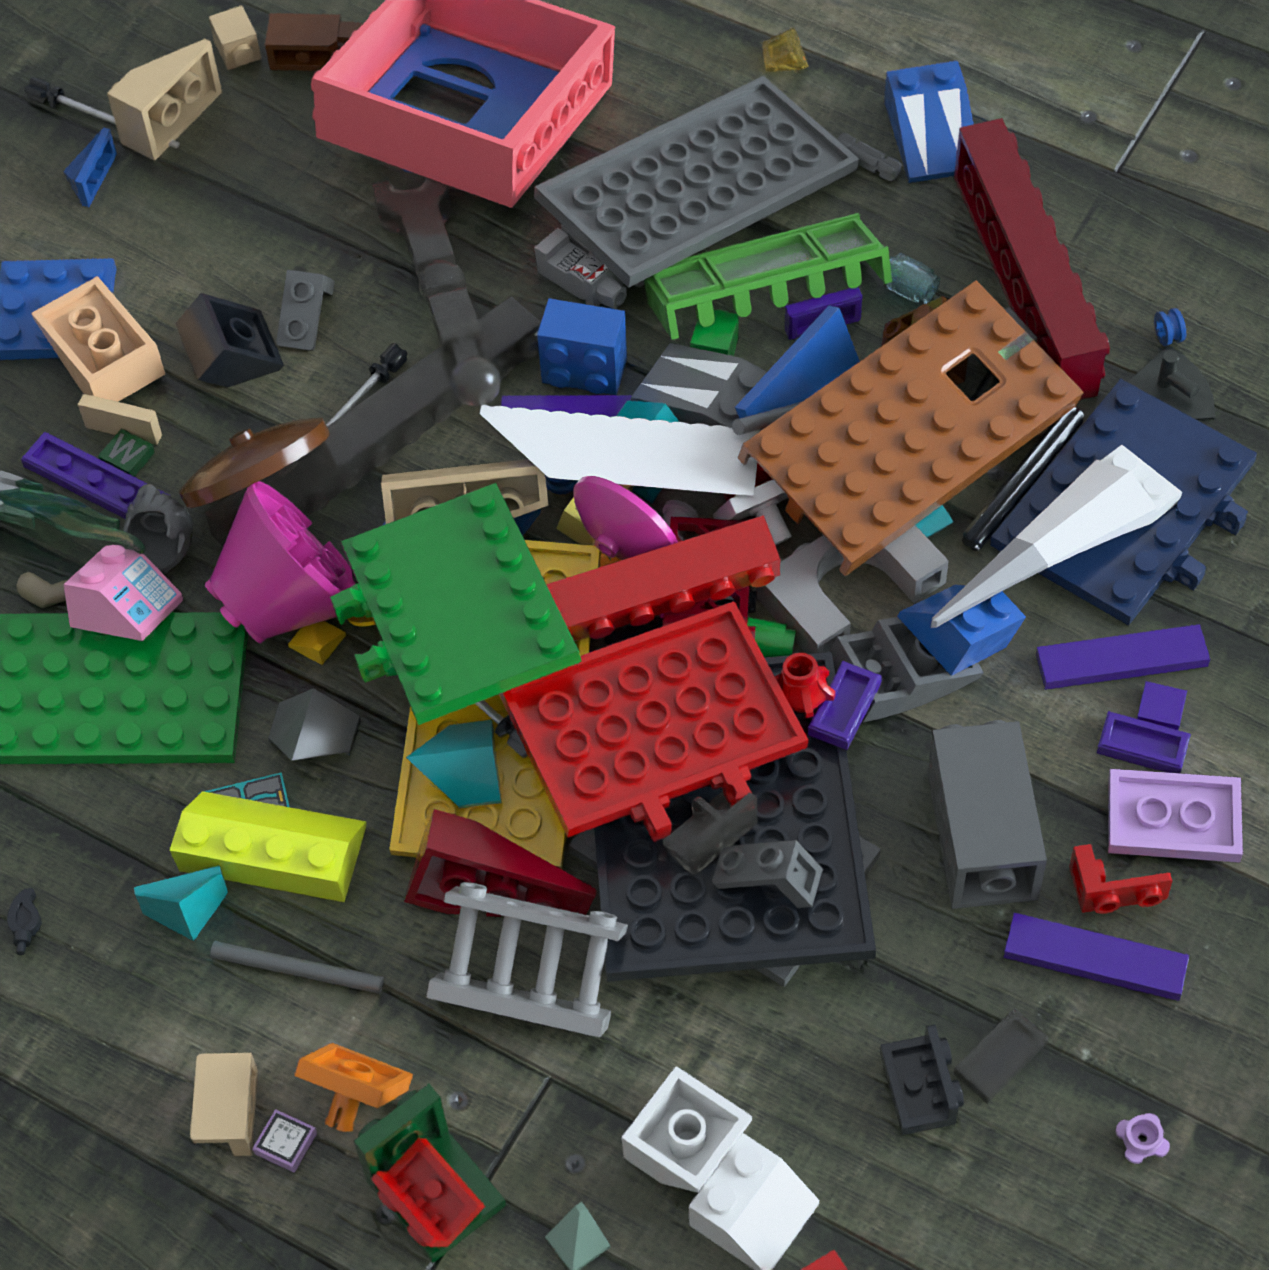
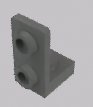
[276,270,335,351]
[712,840,823,908]

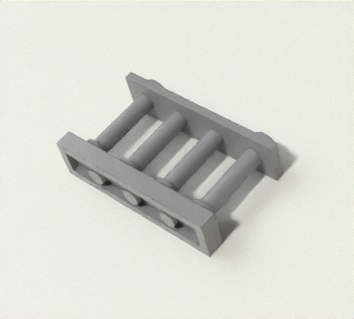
[426,882,628,1037]

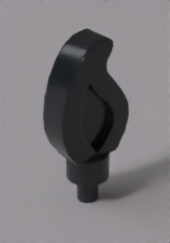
[7,888,42,955]

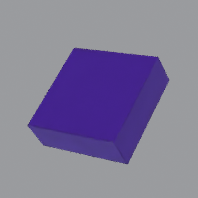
[1137,681,1187,730]

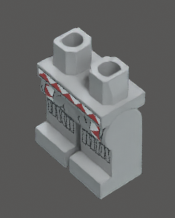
[534,224,644,309]

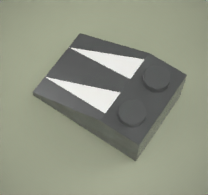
[630,343,767,428]

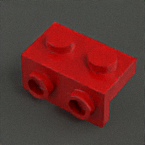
[371,1138,485,1247]

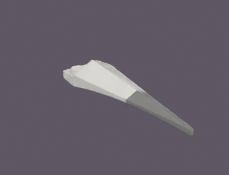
[931,445,1182,628]

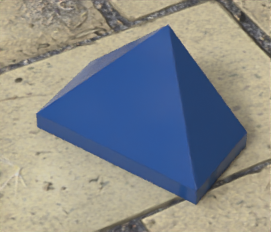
[63,128,117,207]

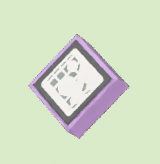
[253,1109,317,1173]

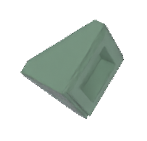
[545,1201,610,1270]

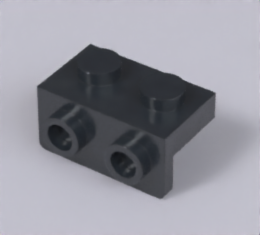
[880,1024,964,1135]

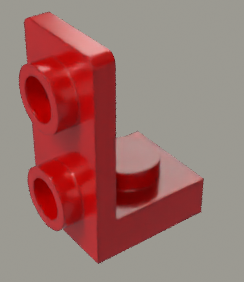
[1069,844,1173,914]

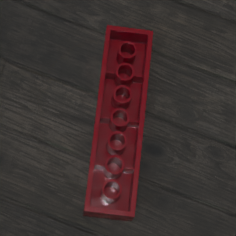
[954,118,1110,400]

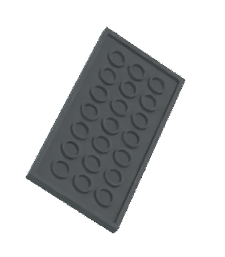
[534,76,859,287]

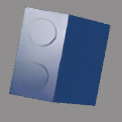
[897,585,1026,676]

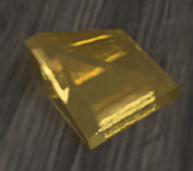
[762,28,808,72]

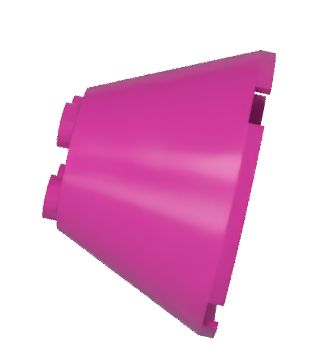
[205,481,355,644]

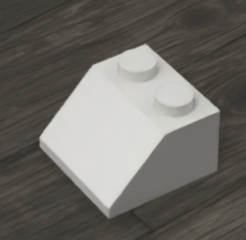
[622,1066,752,1192]
[689,1133,819,1270]

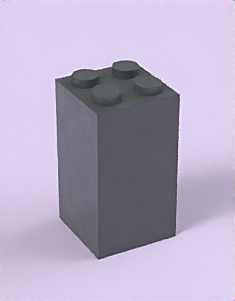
[927,720,1047,909]

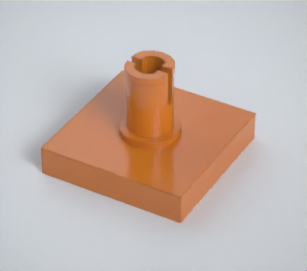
[294,1043,413,1132]

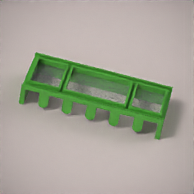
[644,213,892,340]

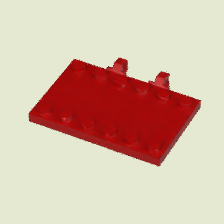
[499,601,809,842]

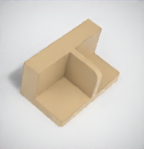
[190,1053,258,1156]

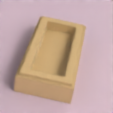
[78,394,162,445]

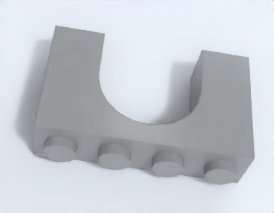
[757,525,949,654]

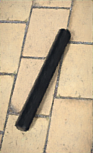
[962,407,1084,550]

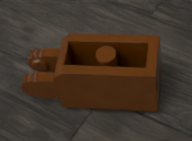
[265,13,363,71]

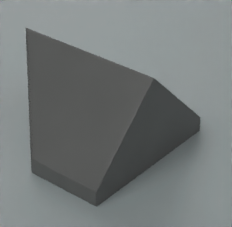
[268,688,360,761]

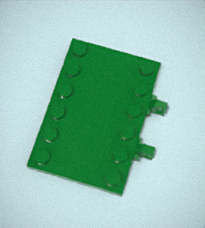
[330,483,582,725]

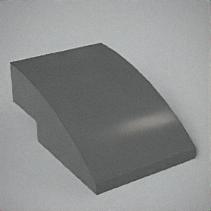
[829,617,984,722]

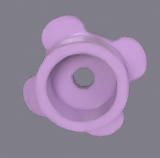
[1116,1113,1169,1164]

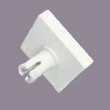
[713,480,792,545]

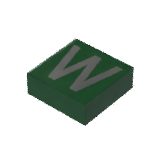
[98,428,155,477]

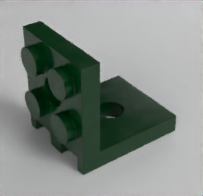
[354,1084,506,1263]

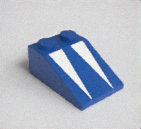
[884,61,973,183]

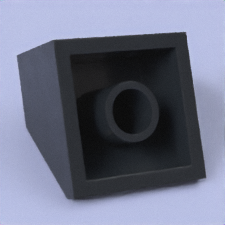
[175,293,284,388]

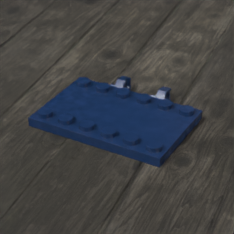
[990,379,1257,626]

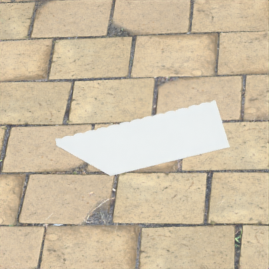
[480,404,760,496]

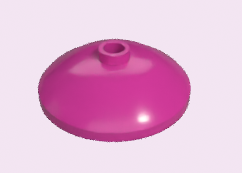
[573,476,678,560]

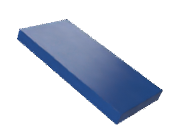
[735,306,860,431]

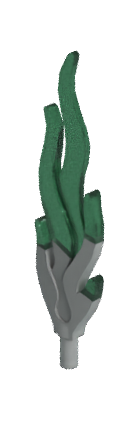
[0,471,145,554]

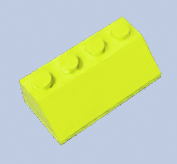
[170,791,367,902]

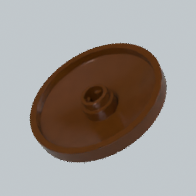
[179,417,330,508]

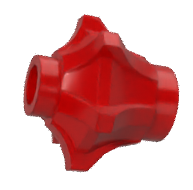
[775,653,836,718]

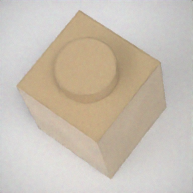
[209,6,261,70]

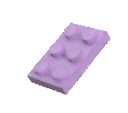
[1108,769,1243,862]

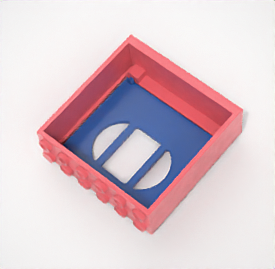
[311,0,615,208]

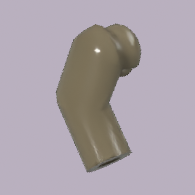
[16,572,70,608]

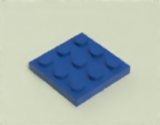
[0,258,116,360]

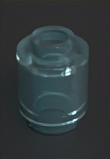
[883,253,940,304]

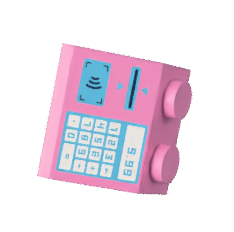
[64,545,183,641]

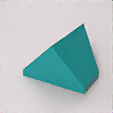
[406,719,502,809]
[134,866,228,941]

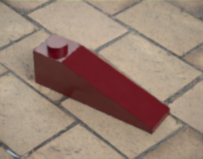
[404,809,596,917]

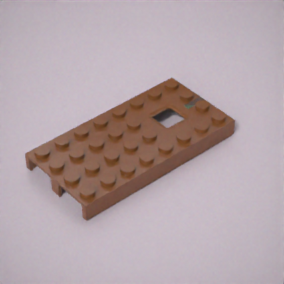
[738,280,1084,576]

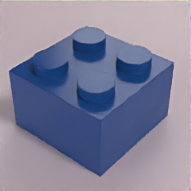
[537,298,627,395]

